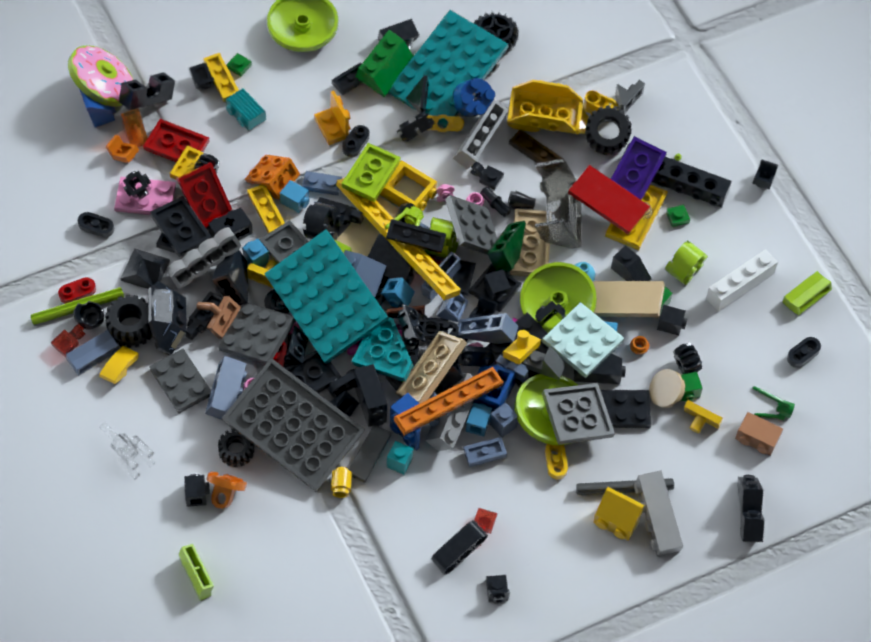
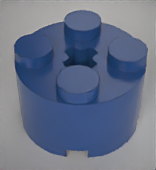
[453,78,495,117]

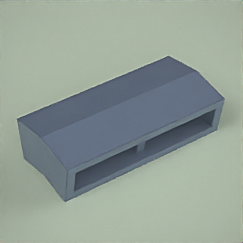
[421,251,462,301]
[65,330,119,376]

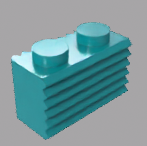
[226,88,266,131]

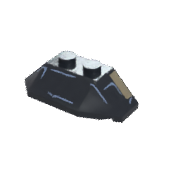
[149,281,187,355]

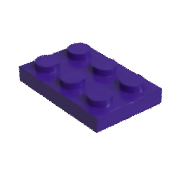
[611,136,667,200]

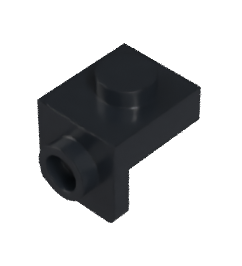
[189,62,215,90]
[752,159,778,190]
[469,296,498,318]
[535,301,566,326]

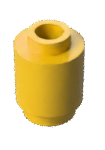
[331,467,352,498]

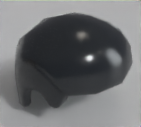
[73,301,105,330]

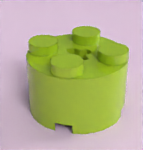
[425,217,459,258]
[665,240,708,286]

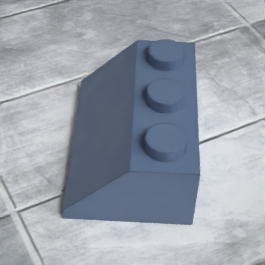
[344,250,386,297]

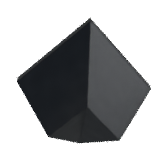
[120,249,170,289]

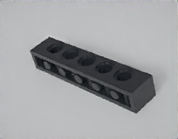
[621,143,732,208]

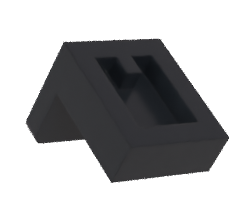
[485,575,510,604]

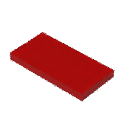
[568,165,650,235]

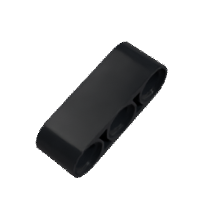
[431,520,488,575]

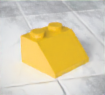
[593,487,644,541]

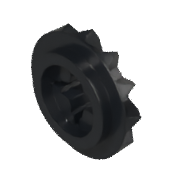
[264,289,290,314]

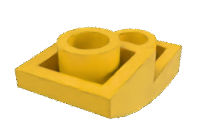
[99,346,139,384]

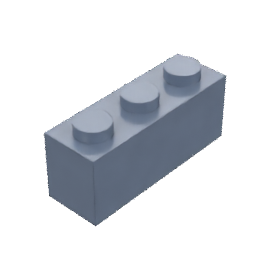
[205,356,247,420]

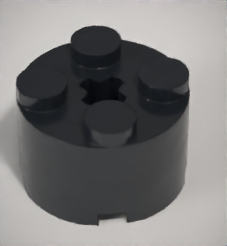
[303,202,344,241]

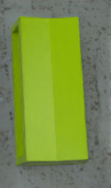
[782,271,832,315]
[178,544,214,601]

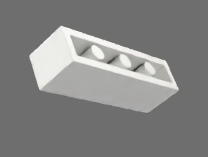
[706,249,778,312]

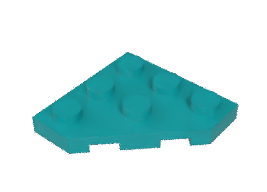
[352,318,413,382]

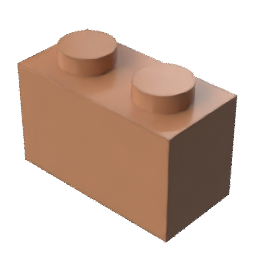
[735,412,783,456]

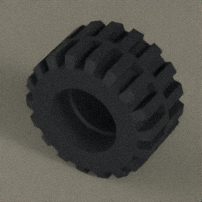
[585,105,632,155]
[105,295,152,348]

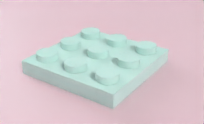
[542,302,624,378]

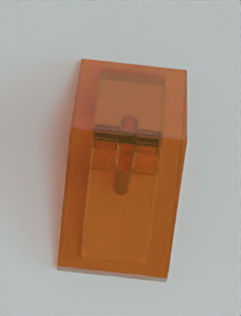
[121,108,148,147]

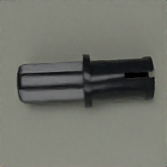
[480,187,511,217]

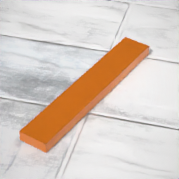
[393,367,504,435]

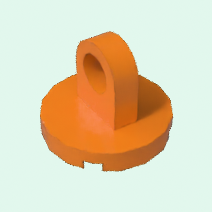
[206,471,247,509]

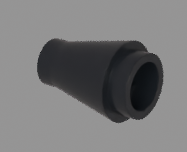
[507,190,536,209]

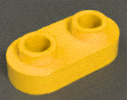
[545,444,568,480]

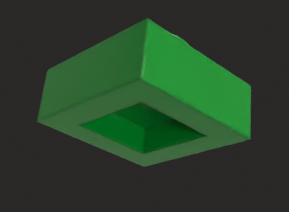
[227,53,252,77]
[666,205,690,227]

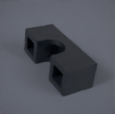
[118,72,175,110]

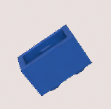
[473,365,516,412]
[390,393,421,451]

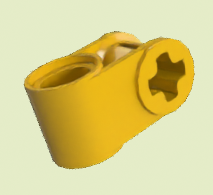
[583,90,619,114]

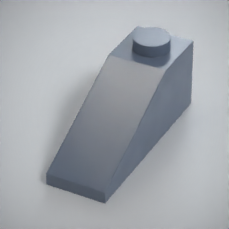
[458,313,518,344]

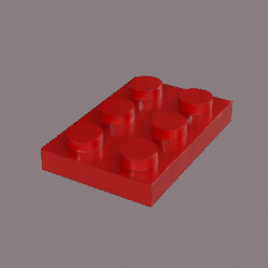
[143,119,210,162]
[177,163,233,228]

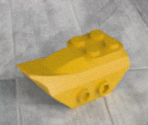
[507,79,589,134]

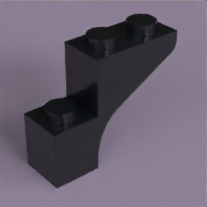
[737,474,765,542]

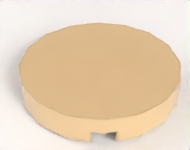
[649,369,685,408]

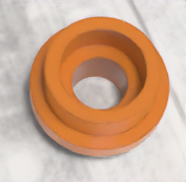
[630,336,649,355]

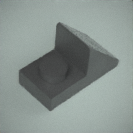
[615,80,645,114]
[523,347,566,380]

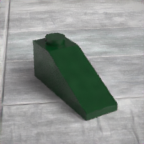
[487,220,526,272]

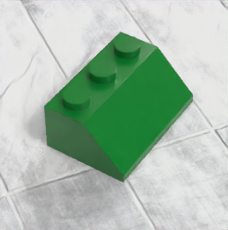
[355,30,413,98]

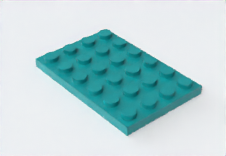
[388,10,508,128]
[264,229,389,364]

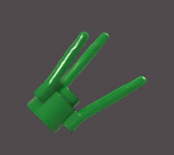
[753,386,795,421]

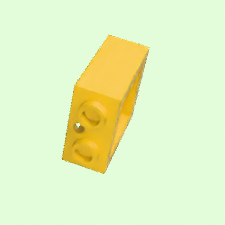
[380,160,437,211]

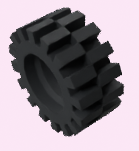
[218,429,254,467]

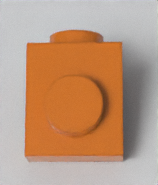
[106,135,139,163]

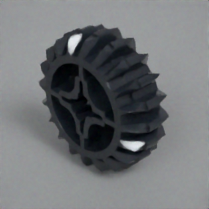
[474,11,519,55]

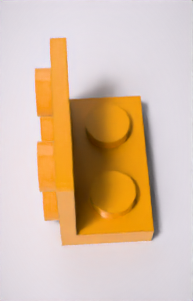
[314,90,351,145]

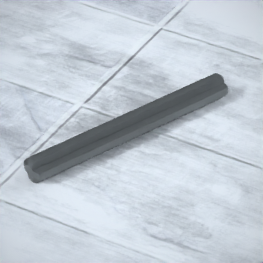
[576,478,674,495]

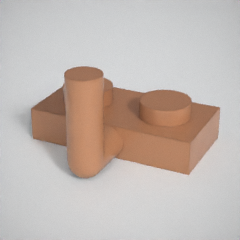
[197,296,241,339]

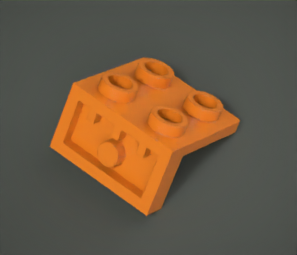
[245,154,300,199]

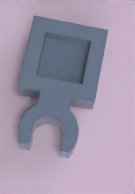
[496,355,528,383]

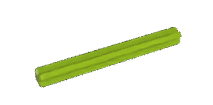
[30,287,124,325]

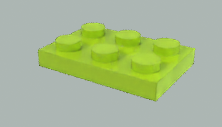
[342,143,401,202]

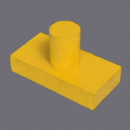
[170,146,204,180]
[247,260,277,289]
[503,330,541,365]
[684,400,723,433]

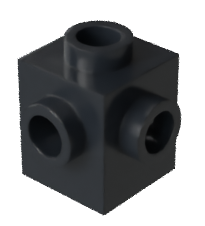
[123,171,151,199]

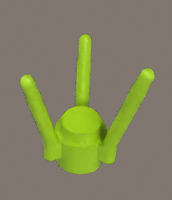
[385,206,424,229]

